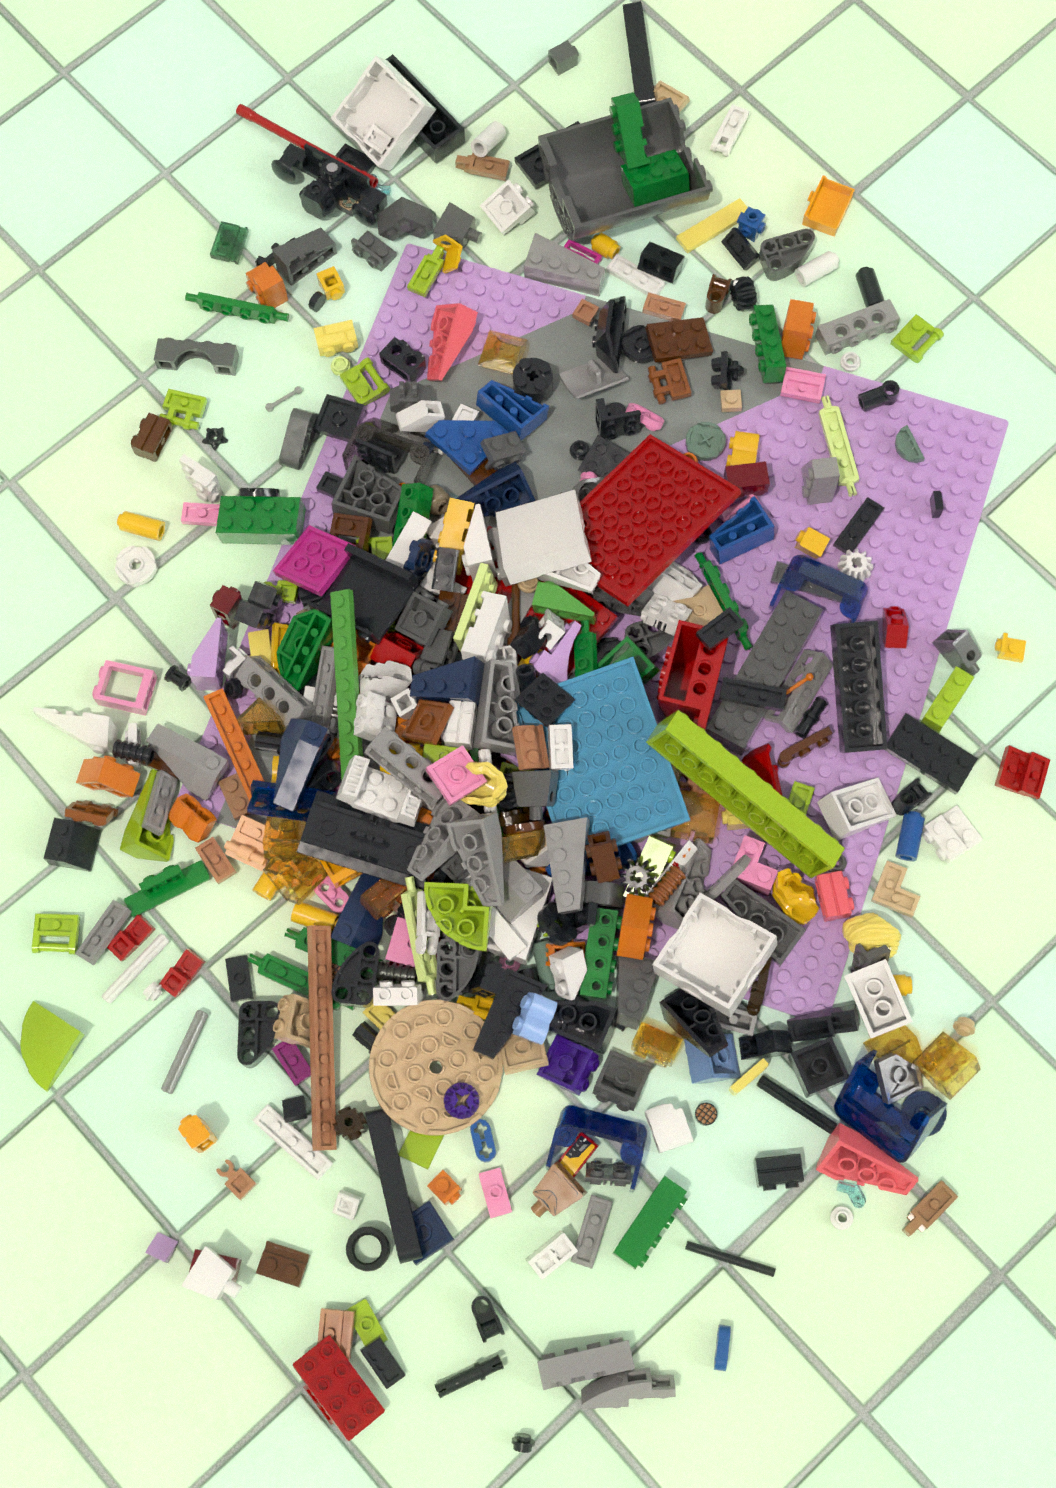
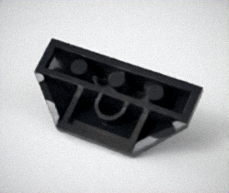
[592,296,627,373]

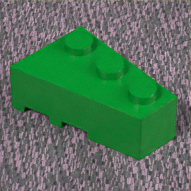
[609,92,650,169]

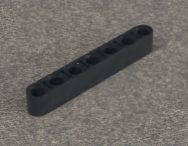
[623,1,656,106]
[365,1108,423,1264]

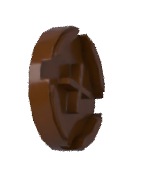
[502,819,545,834]

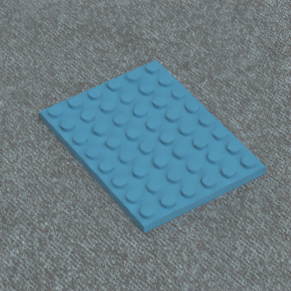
[515,657,691,847]

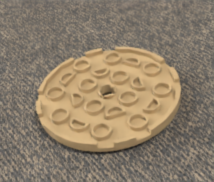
[369,1000,503,1136]

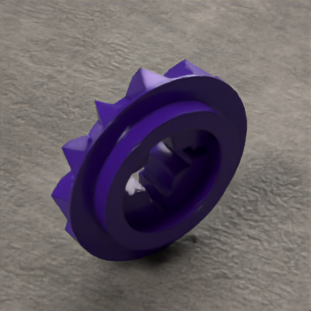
[444,1083,480,1119]

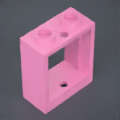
[92,660,158,716]

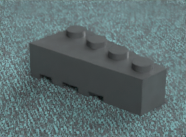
[721,879,806,968]

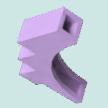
[529,621,581,684]

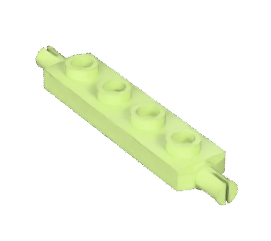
[818,395,860,497]
[401,876,437,995]

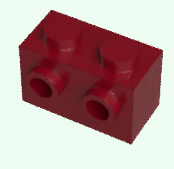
[724,461,770,498]
[210,585,243,629]

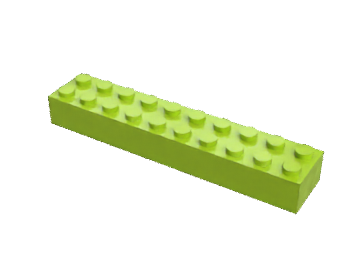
[646,710,845,878]

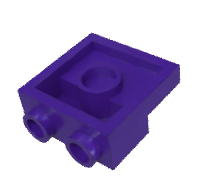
[536,1035,599,1096]

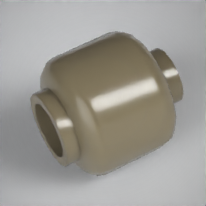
[429,485,451,515]

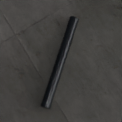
[685,1241,776,1277]

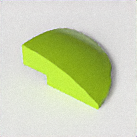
[424,882,492,952]
[20,1001,85,1092]

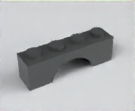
[154,337,239,376]

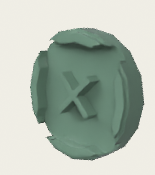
[685,422,726,461]

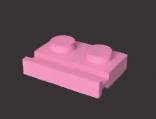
[780,367,826,404]

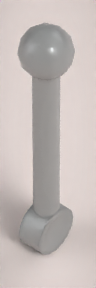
[265,386,302,412]

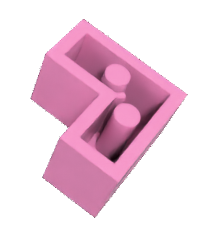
[733,835,778,896]

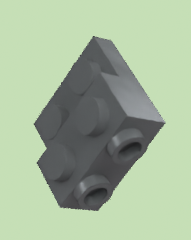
[395,591,453,647]
[592,1049,651,1112]

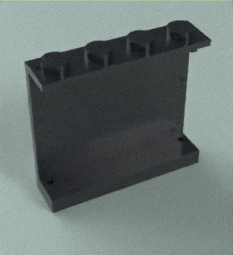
[307,543,420,645]

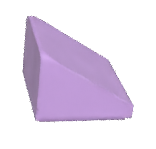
[145,1232,178,1263]

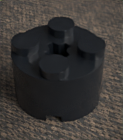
[513,358,553,404]

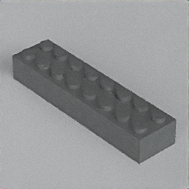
[706,590,823,756]

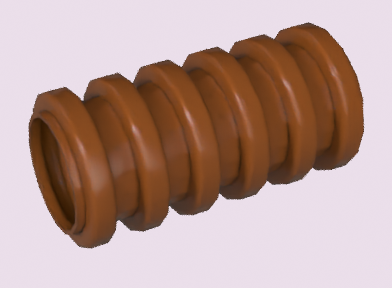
[648,866,686,907]

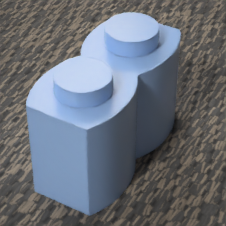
[512,992,557,1045]

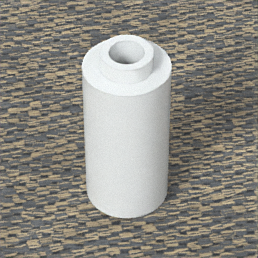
[471,121,506,157]
[795,251,840,287]

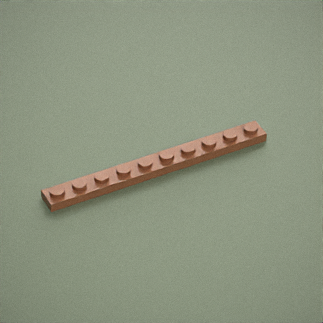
[307,925,337,1151]

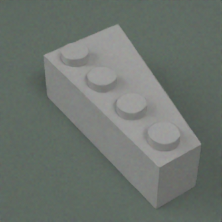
[524,233,605,297]
[473,659,520,756]
[544,817,590,914]

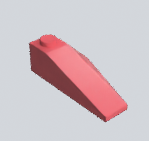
[427,303,478,381]
[816,1123,918,1195]

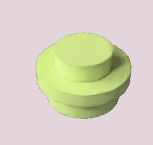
[331,356,351,376]

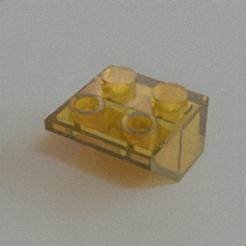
[631,1022,683,1068]
[913,1031,981,1100]

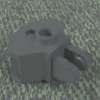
[390,381,431,413]

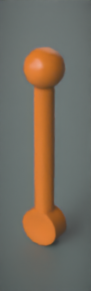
[786,673,814,695]

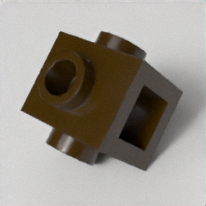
[333,1106,367,1141]

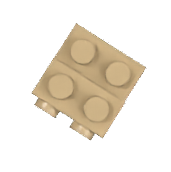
[273,994,310,1048]

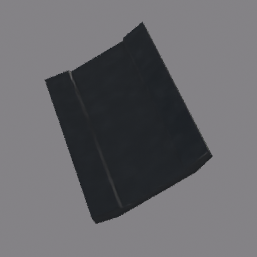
[297,790,429,891]

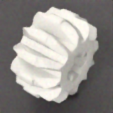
[837,548,873,584]

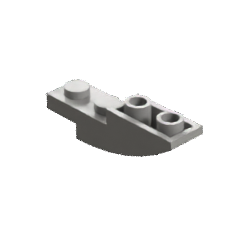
[581,1368,676,1409]

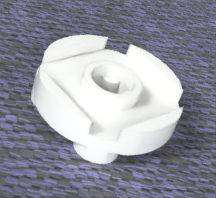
[115,546,158,588]

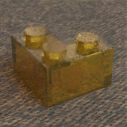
[263,855,328,905]

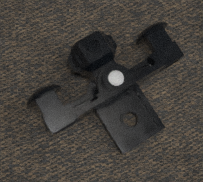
[271,143,388,226]

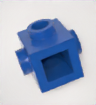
[737,206,766,242]

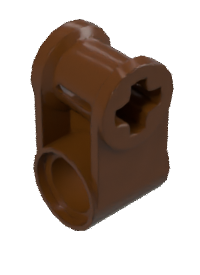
[705,274,732,314]

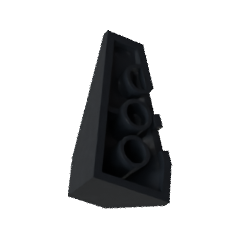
[548,999,617,1055]

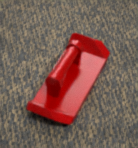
[742,743,783,796]

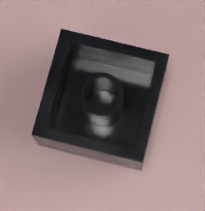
[788,1036,850,1098]

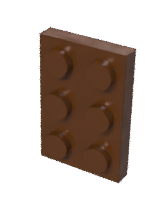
[645,317,713,363]

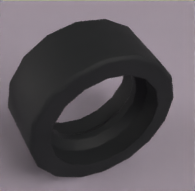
[346,1226,390,1272]

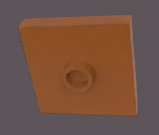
[401,699,454,746]

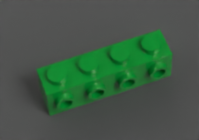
[749,304,786,383]
[392,483,434,548]
[580,908,622,999]
[612,1175,688,1270]

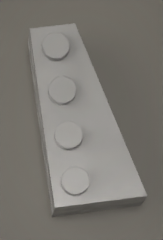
[537,1337,635,1390]

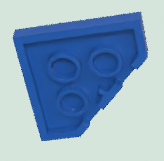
[425,420,509,475]

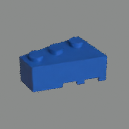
[476,380,549,441]
[709,496,774,565]

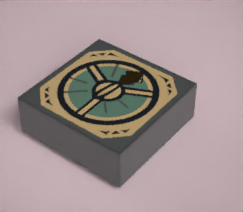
[336,197,359,217]

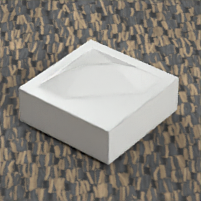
[332,1190,361,1221]

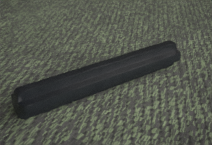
[757,1076,837,1134]

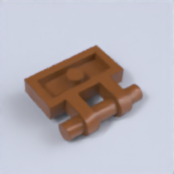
[648,358,691,404]
[65,800,118,826]

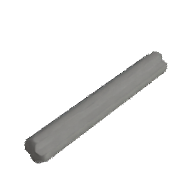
[161,1010,208,1094]

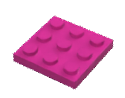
[273,525,355,597]

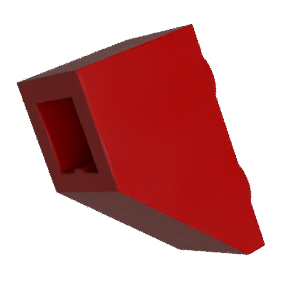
[883,606,909,649]

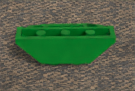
[276,608,333,692]

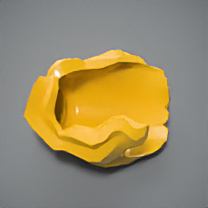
[772,868,819,925]

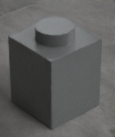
[548,40,579,76]

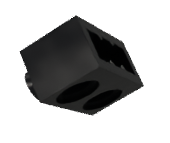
[379,337,426,382]

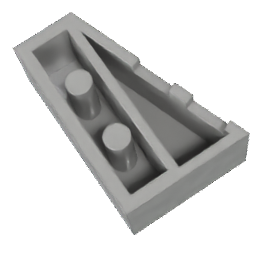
[801,457,840,505]

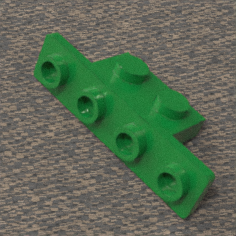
[124,860,210,918]

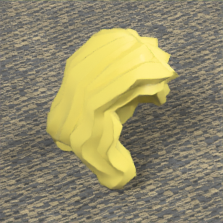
[460,762,508,807]
[842,913,901,958]

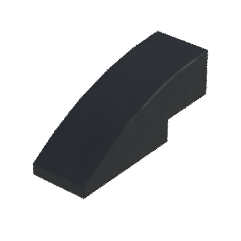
[787,1004,860,1042]

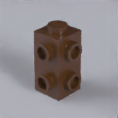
[585,831,622,883]

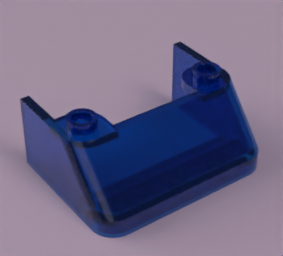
[768,555,868,623]
[834,1049,947,1163]
[546,1105,647,1193]

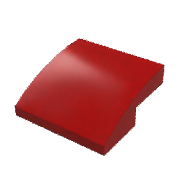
[995,745,1050,799]

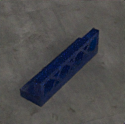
[247,780,337,822]

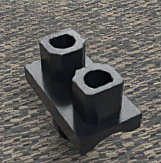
[711,351,744,390]

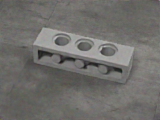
[815,299,900,355]
[235,656,316,727]
[364,726,443,808]

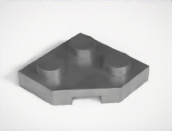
[873,1053,924,1104]

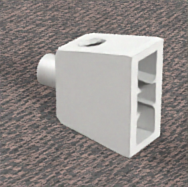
[181,1246,242,1300]

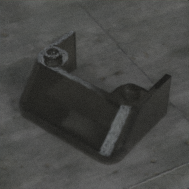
[342,418,439,485]

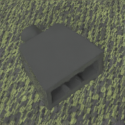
[433,202,482,249]
[932,629,982,676]
[512,770,559,820]

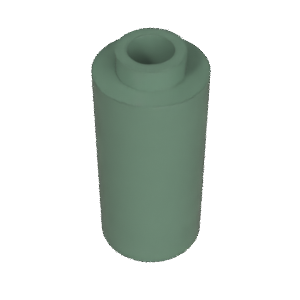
[532,941,555,992]

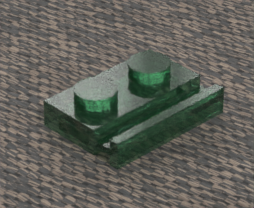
[210,221,249,264]

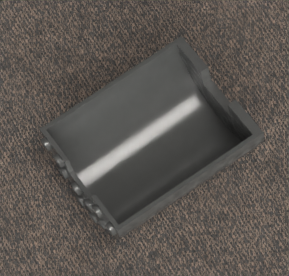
[538,97,713,241]

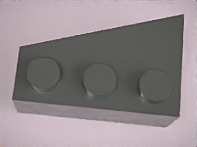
[272,227,337,286]
[616,956,657,1030]

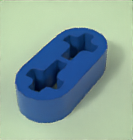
[470,1119,496,1163]
[714,1324,731,1372]

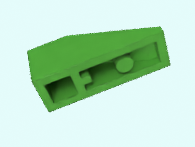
[532,581,596,624]

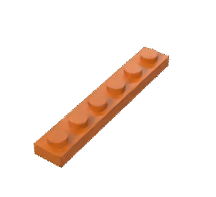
[203,688,272,808]

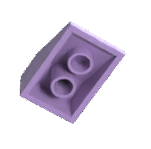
[187,618,228,691]

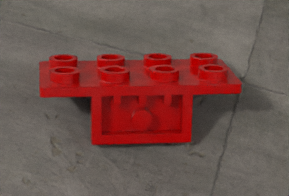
[292,1336,385,1441]

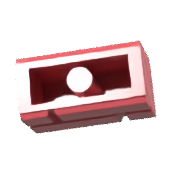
[814,871,854,922]

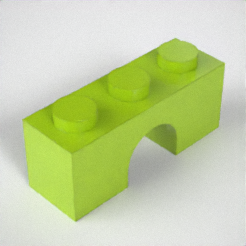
[921,666,974,734]

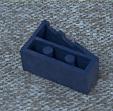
[410,656,485,705]

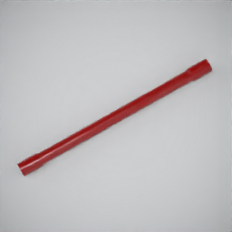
[236,104,378,188]

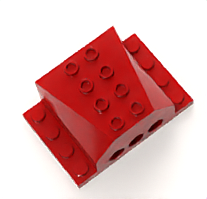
[657,620,729,731]

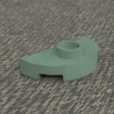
[895,425,925,463]

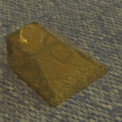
[478,330,528,374]

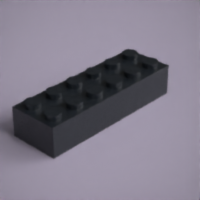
[385,54,465,163]
[830,621,888,753]

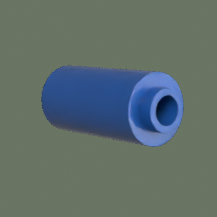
[895,811,925,862]

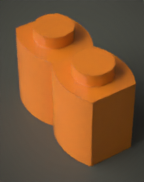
[168,793,217,843]

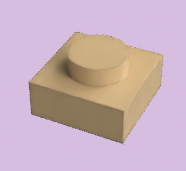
[720,390,742,412]

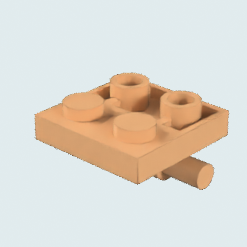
[224,815,282,871]

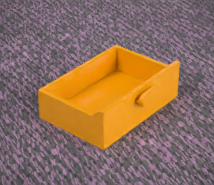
[802,175,855,237]

